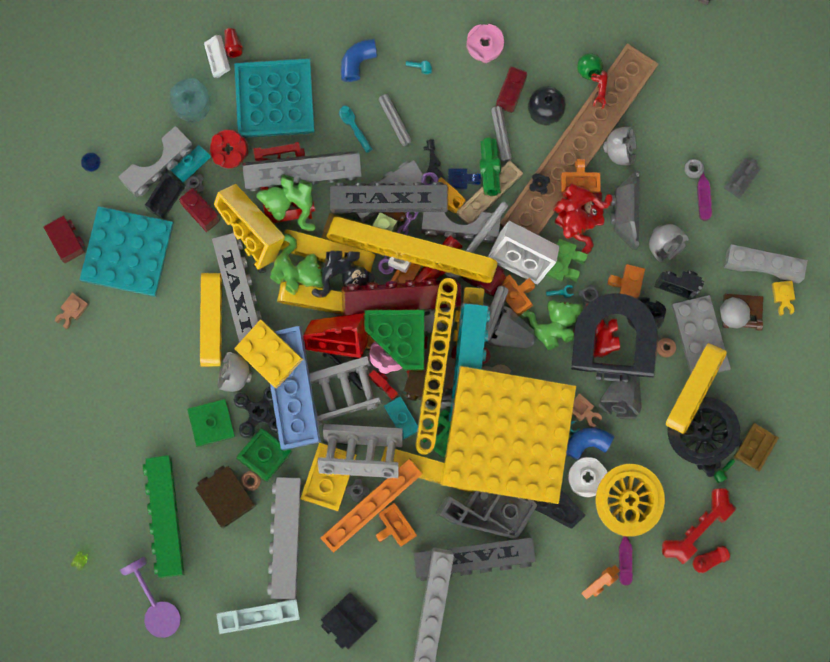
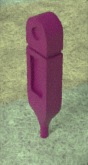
[697,171,712,221]
[619,536,632,586]

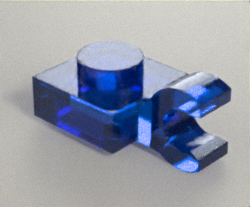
[448,168,481,189]

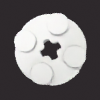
[568,457,607,497]

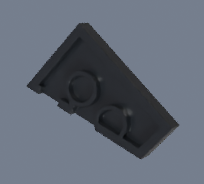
[534,490,586,529]

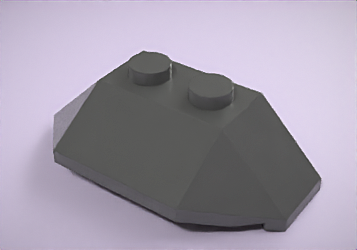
[610,171,640,250]

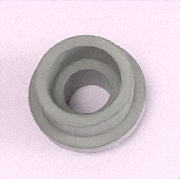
[685,159,704,178]

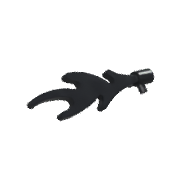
[423,139,446,183]

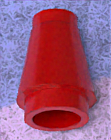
[224,28,243,58]

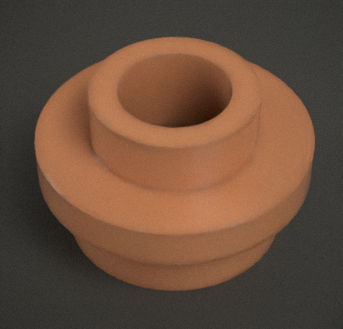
[657,338,676,358]
[241,471,261,491]

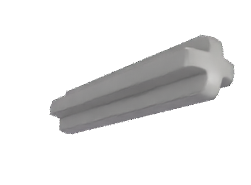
[379,94,411,146]
[491,106,512,161]
[486,286,509,341]

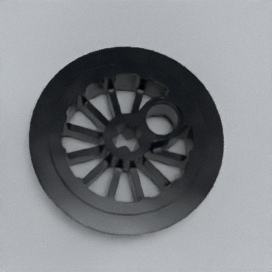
[667,397,740,465]

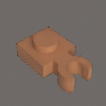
[55,293,89,329]
[572,393,602,428]

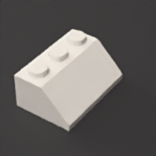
[488,221,560,285]

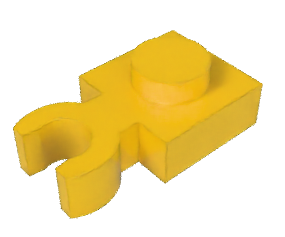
[772,281,795,316]

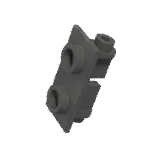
[724,158,761,199]

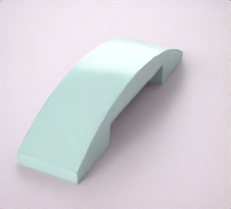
[217,600,300,634]

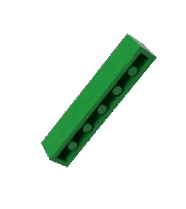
[143,455,185,578]

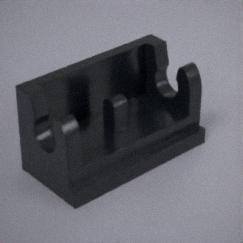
[145,173,184,220]

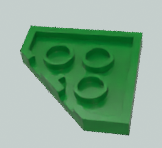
[365,310,425,370]

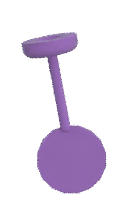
[120,556,181,638]

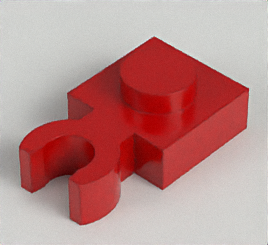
[369,370,398,400]

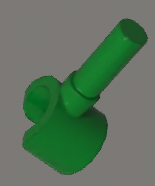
[714,459,735,484]

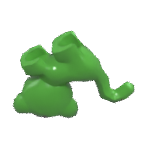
[257,175,316,231]
[270,233,323,295]
[519,300,583,351]

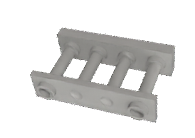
[309,356,382,426]
[318,424,403,478]

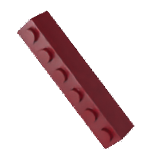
[342,277,461,315]

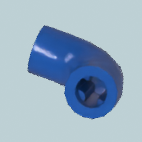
[341,39,377,82]
[566,427,615,460]

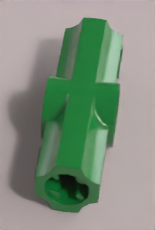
[480,137,501,196]

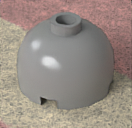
[604,127,636,165]
[649,224,689,262]
[218,352,252,392]

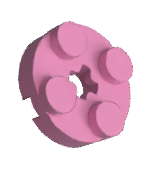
[466,24,504,63]
[369,341,402,374]

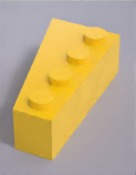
[214,184,285,270]

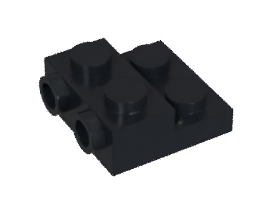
[654,271,705,300]
[321,592,377,649]

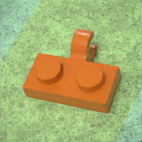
[561,159,600,193]
[607,264,645,298]
[501,275,535,316]
[375,503,417,548]
[582,565,620,599]

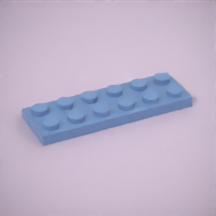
[270,326,321,450]

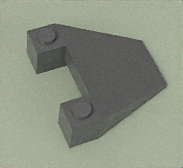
[436,490,537,539]

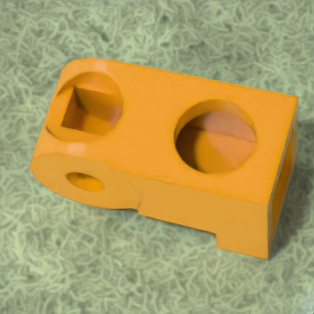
[438,177,466,213]

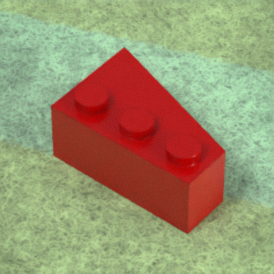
[303,313,368,358]

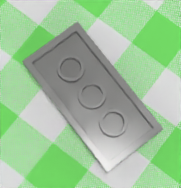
[671,295,731,374]

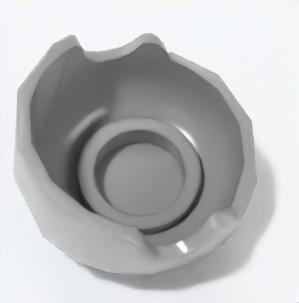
[720,297,750,329]

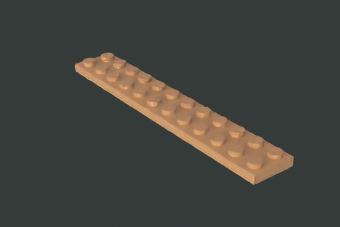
[500,43,659,236]

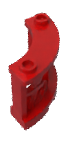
[253,142,315,224]

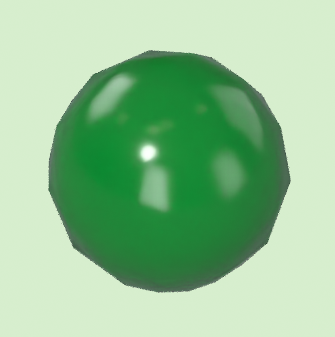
[577,53,603,80]

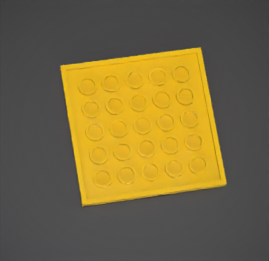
[441,366,576,504]

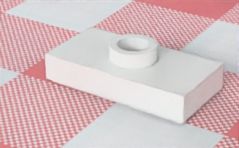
[204,35,230,78]

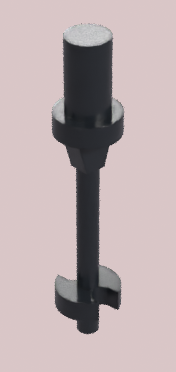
[323,353,363,391]

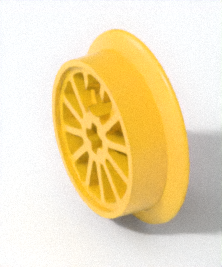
[596,464,665,536]

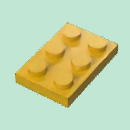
[234,319,303,389]
[300,443,357,512]

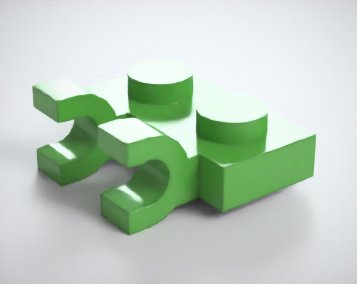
[546,238,588,282]

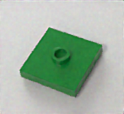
[187,399,235,447]
[236,427,292,482]

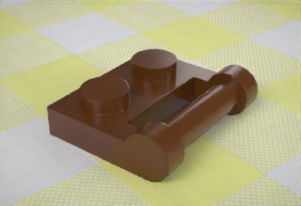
[722,293,763,331]

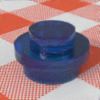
[81,153,101,172]

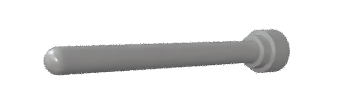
[445,202,508,280]

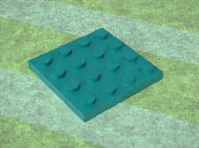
[234,59,315,138]
[79,206,174,297]

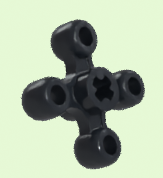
[233,387,278,438]

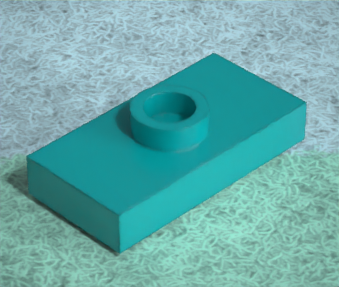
[171,145,211,182]
[384,396,418,440]

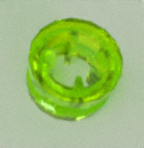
[71,551,89,571]

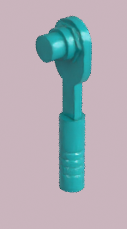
[339,106,372,153]

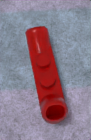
[662,488,737,565]

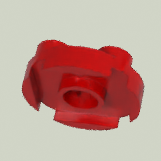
[210,130,249,168]

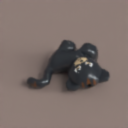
[312,251,375,298]

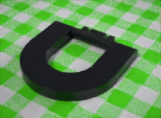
[571,293,658,382]

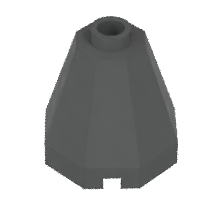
[486,306,536,349]
[599,375,642,419]

